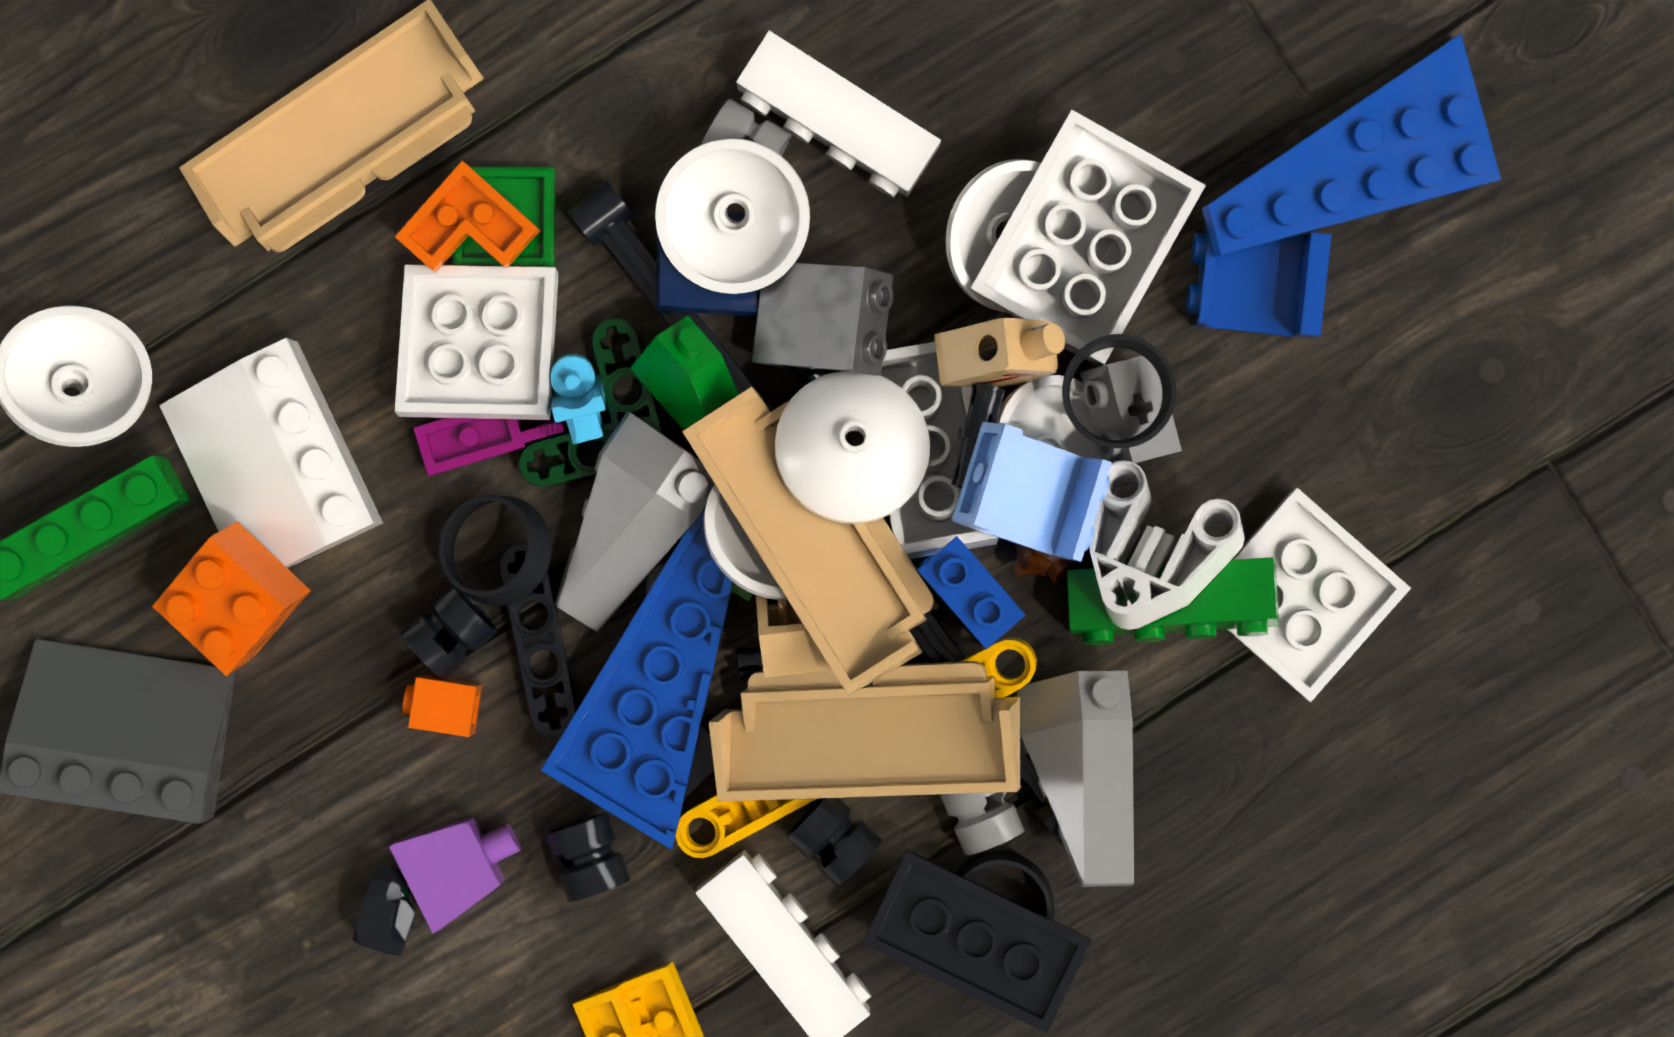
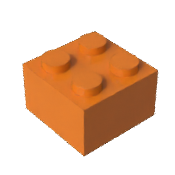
[152,521,311,677]

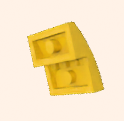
[572,961,704,1037]

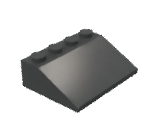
[0,639,236,824]

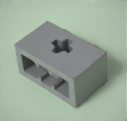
[1080,356,1182,464]

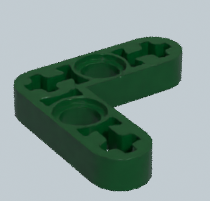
[519,319,663,487]

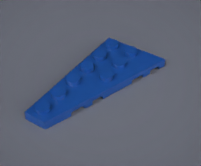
[541,510,733,850]

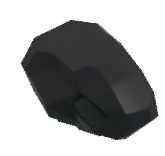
[352,865,415,956]

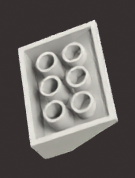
[970,110,1206,367]
[159,338,383,568]

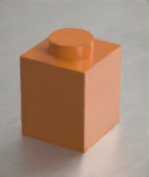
[402,674,483,737]

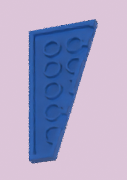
[1202,34,1502,257]

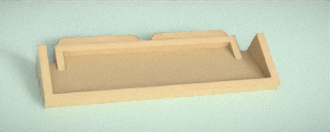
[179,0,484,252]
[682,387,934,695]
[709,661,1020,802]

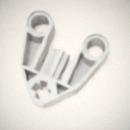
[1089,460,1245,630]

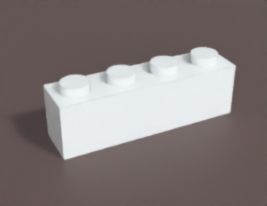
[736,31,941,198]
[695,849,872,1037]

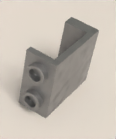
[752,263,893,376]

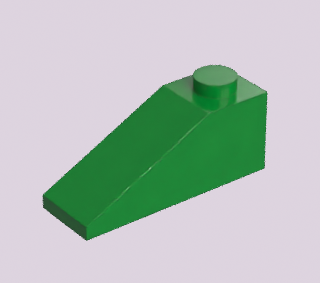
[630,316,739,430]

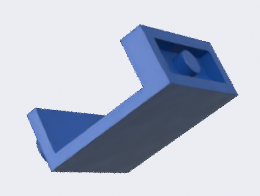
[1186,225,1332,339]
[915,536,1026,649]

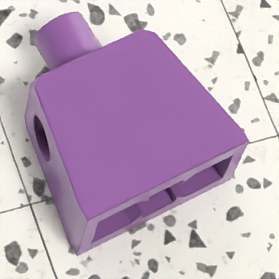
[389,817,521,934]

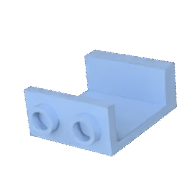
[952,422,1112,562]

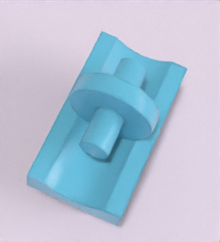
[550,354,606,444]

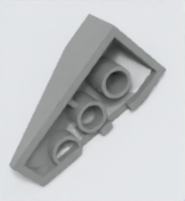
[555,411,715,632]
[1014,671,1134,887]

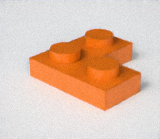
[395,161,541,272]

